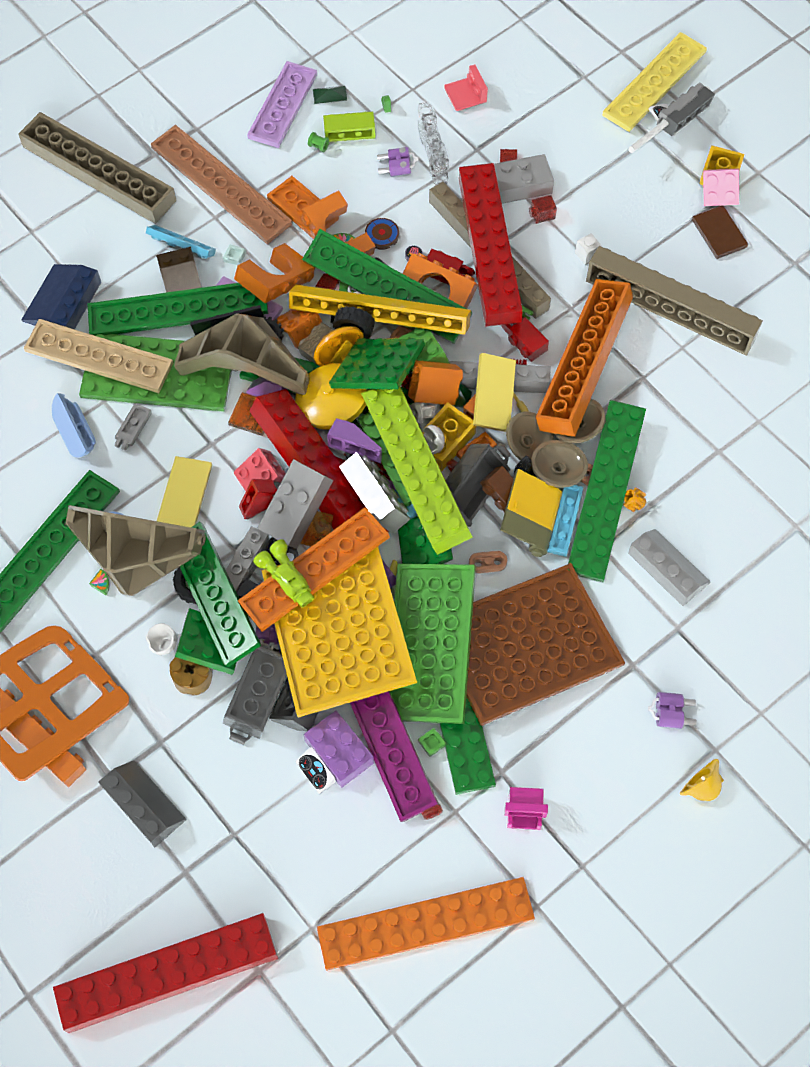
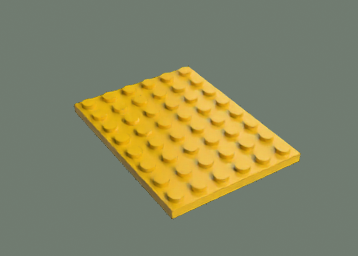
[261,547,417,717]

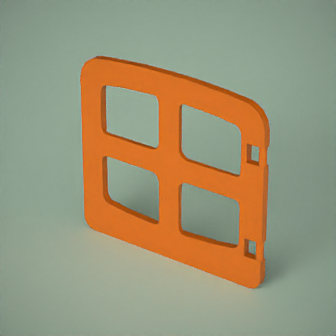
[0,625,129,781]

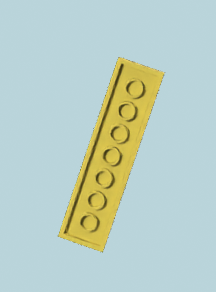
[602,32,707,132]

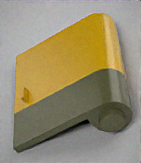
[500,469,562,557]

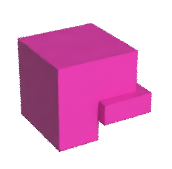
[504,787,548,830]

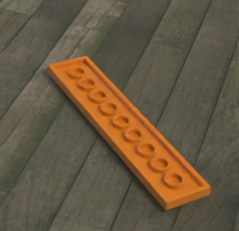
[317,877,535,971]

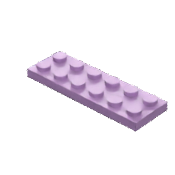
[247,61,317,148]

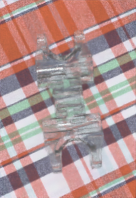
[417,102,449,185]

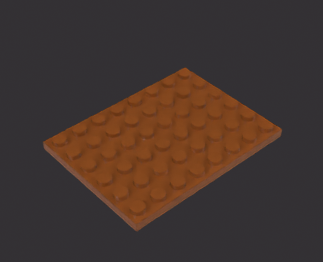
[466,563,625,726]

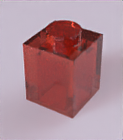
[529,195,557,224]

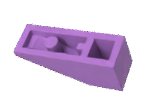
[327,418,382,463]

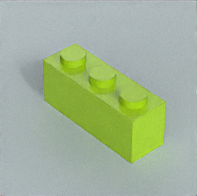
[323,111,375,142]

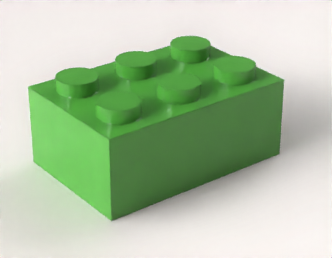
[399,328,450,373]

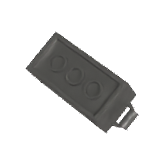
[446,443,511,527]
[222,646,287,745]

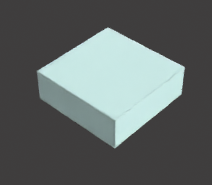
[223,244,246,266]

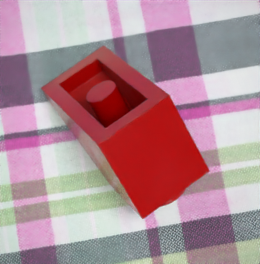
[239,479,277,520]

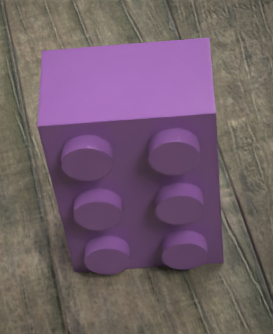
[303,710,374,788]

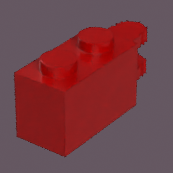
[427,249,475,285]
[501,317,549,362]

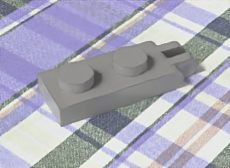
[115,403,152,451]

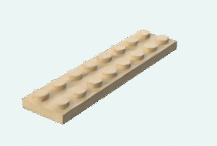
[24,319,173,393]

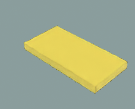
[473,353,516,432]
[157,456,212,528]

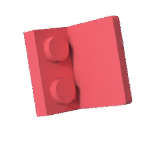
[444,64,488,111]
[234,448,286,491]

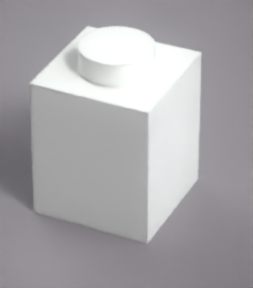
[575,233,602,265]

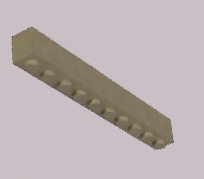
[429,181,551,319]

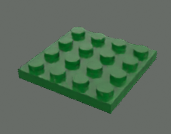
[329,338,425,389]

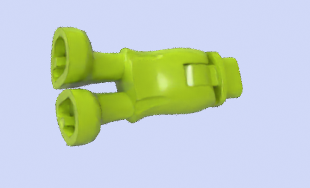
[253,539,314,608]

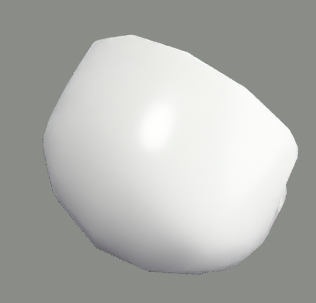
[422,425,445,454]
[146,623,178,656]

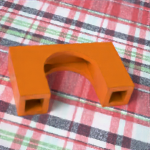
[301,190,376,256]
[234,243,315,303]
[402,253,478,309]

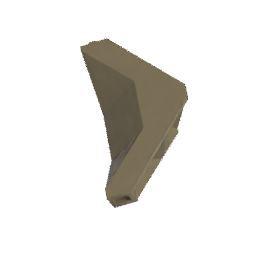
[174,314,310,395]
[65,505,206,596]

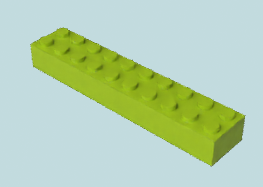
[361,387,473,555]

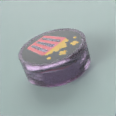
[405,245,422,261]

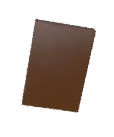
[692,205,748,259]

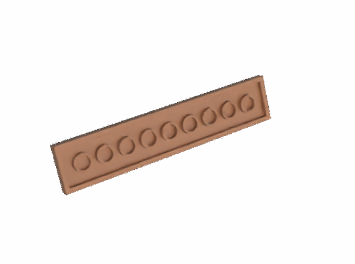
[151,124,292,245]

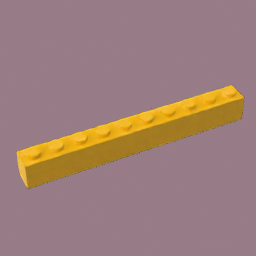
[289,285,471,335]

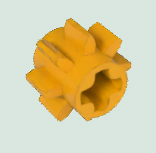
[623,487,646,512]

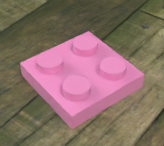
[703,168,739,206]

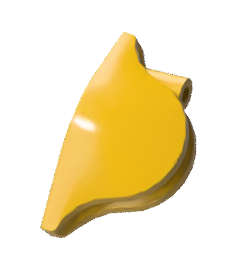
[679,759,724,801]

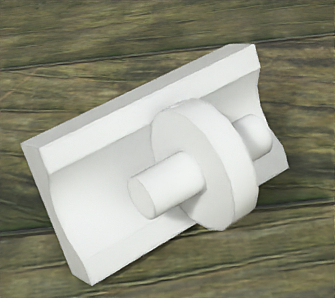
[410,402,441,423]

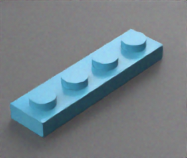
[146,225,216,259]
[548,485,584,557]

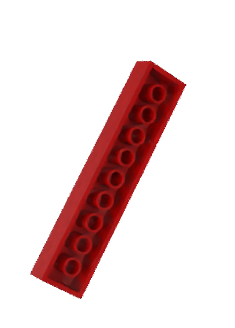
[459,163,523,327]
[250,389,389,533]
[53,913,278,1033]

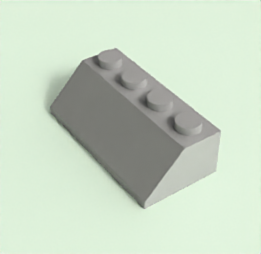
[628,529,711,606]

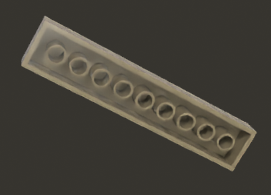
[18,112,177,224]
[586,246,763,356]

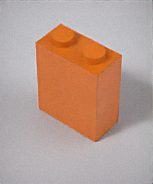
[408,360,463,405]

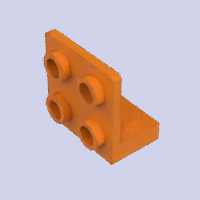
[276,309,322,349]

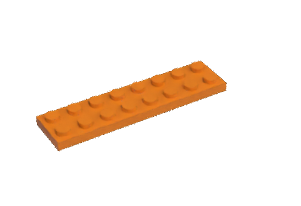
[238,507,390,632]

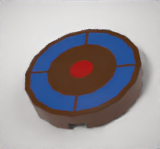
[365,218,399,250]

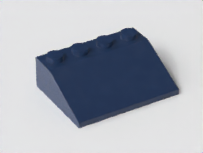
[21,264,101,330]

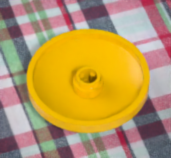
[295,363,368,430]

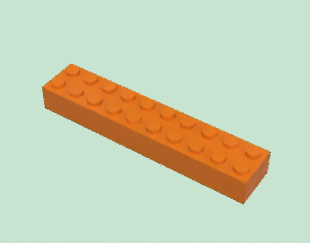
[536,279,633,437]

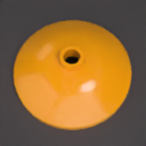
[314,326,363,366]

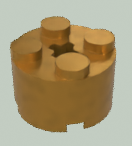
[169,657,212,695]

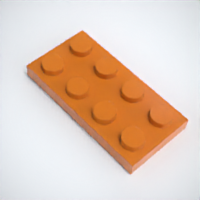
[267,176,339,239]

